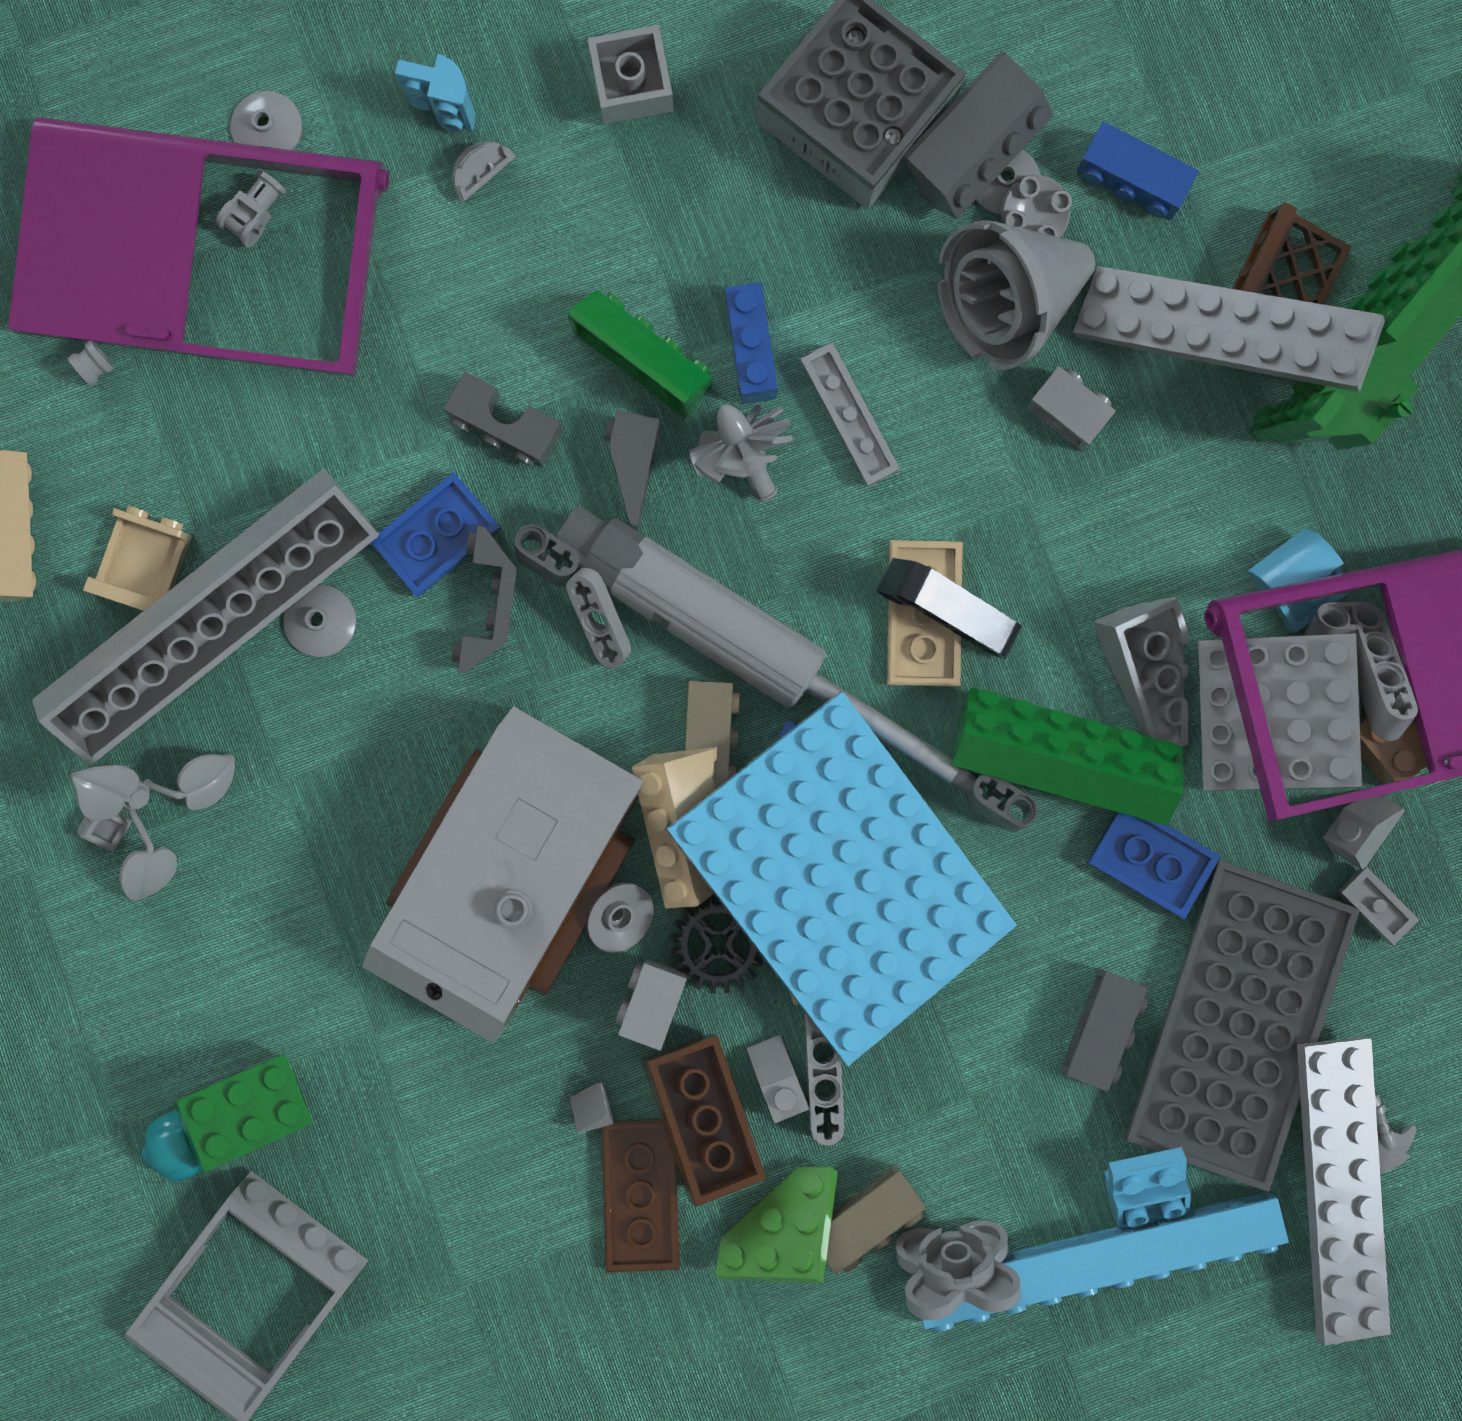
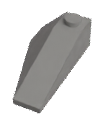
[1094,597,1188,747]

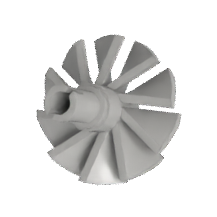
[690,404,793,502]

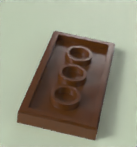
[601,1119,680,1273]

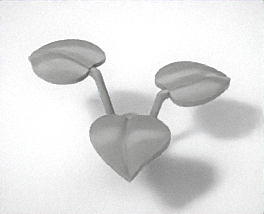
[70,753,235,901]

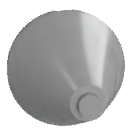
[937,220,1095,370]

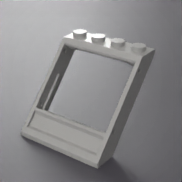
[124,1171,369,1421]

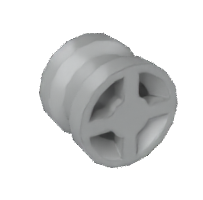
[67,340,115,386]

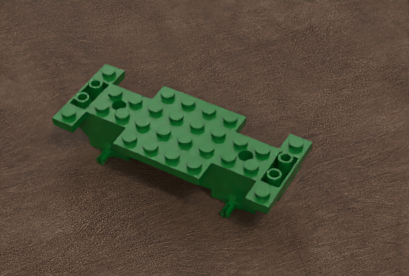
[1248,169,1462,450]

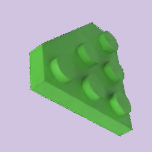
[715,1167,838,1284]

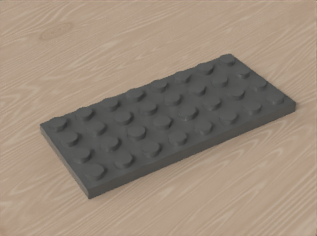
[1124,860,1360,1192]

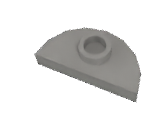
[452,141,517,203]

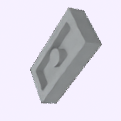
[1337,867,1419,946]

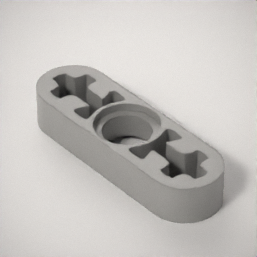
[566,568,631,668]

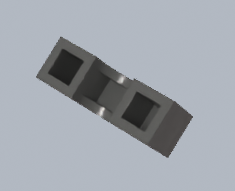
[444,371,564,467]

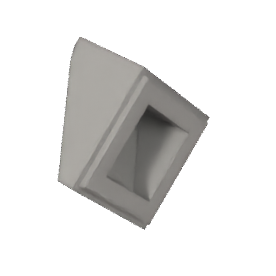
[77,813,133,853]
[570,1082,614,1134]

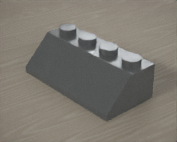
[903,51,1053,219]

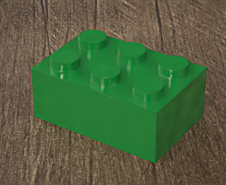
[172,1054,313,1172]

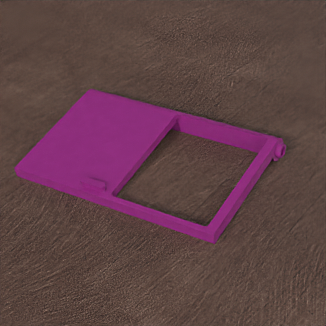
[8,117,389,377]

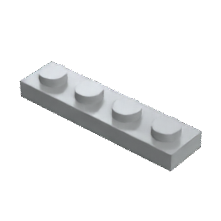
[800,342,900,488]

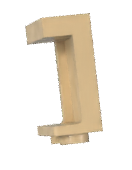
[83,506,192,611]

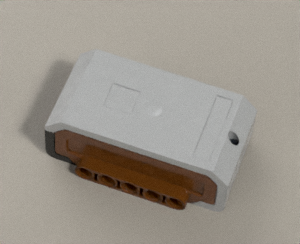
[362,706,644,1043]

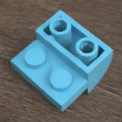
[395,54,475,133]
[1247,528,1348,633]
[1104,1147,1191,1229]

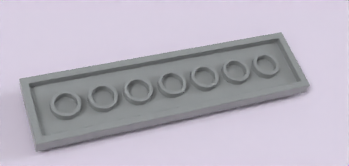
[1073,266,1385,392]
[1297,1036,1391,1345]

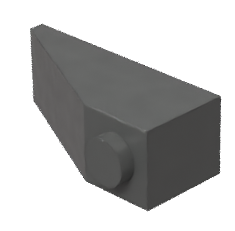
[605,410,661,531]

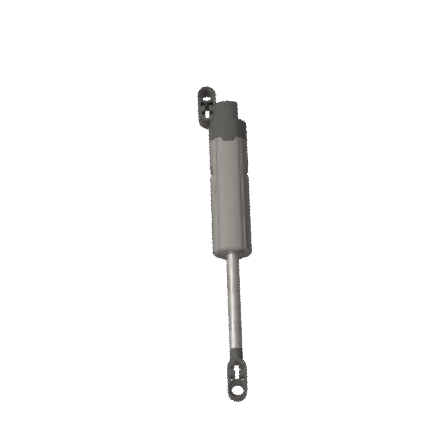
[515,505,1038,832]

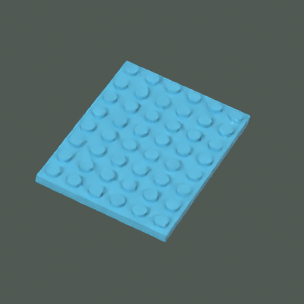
[665,692,1017,1066]

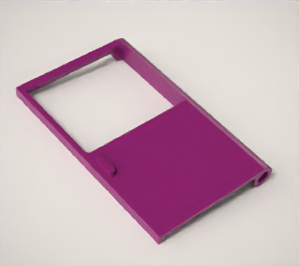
[1204,549,1462,821]

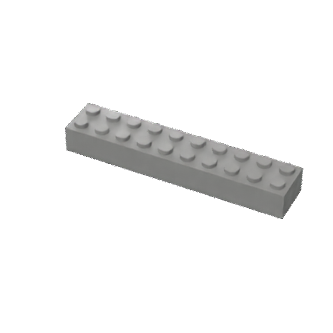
[32,468,379,766]

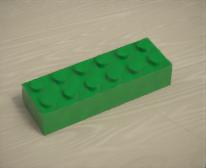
[952,687,1183,826]

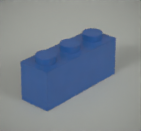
[1076,121,1199,220]
[725,282,778,404]

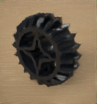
[669,895,764,994]

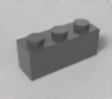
[1060,968,1149,1092]

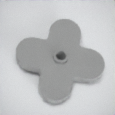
[896,1220,1021,1320]

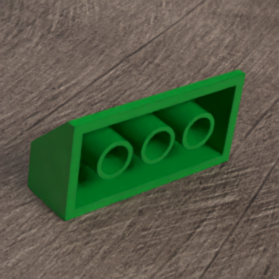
[567,290,712,419]

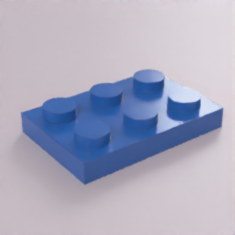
[371,472,502,598]
[1086,812,1221,919]

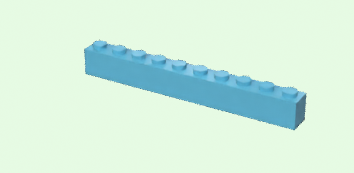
[911,1191,1289,1332]

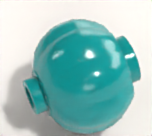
[141,1110,200,1181]

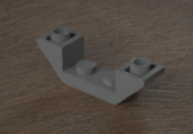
[451,525,517,673]

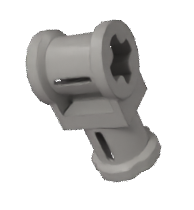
[216,170,287,248]

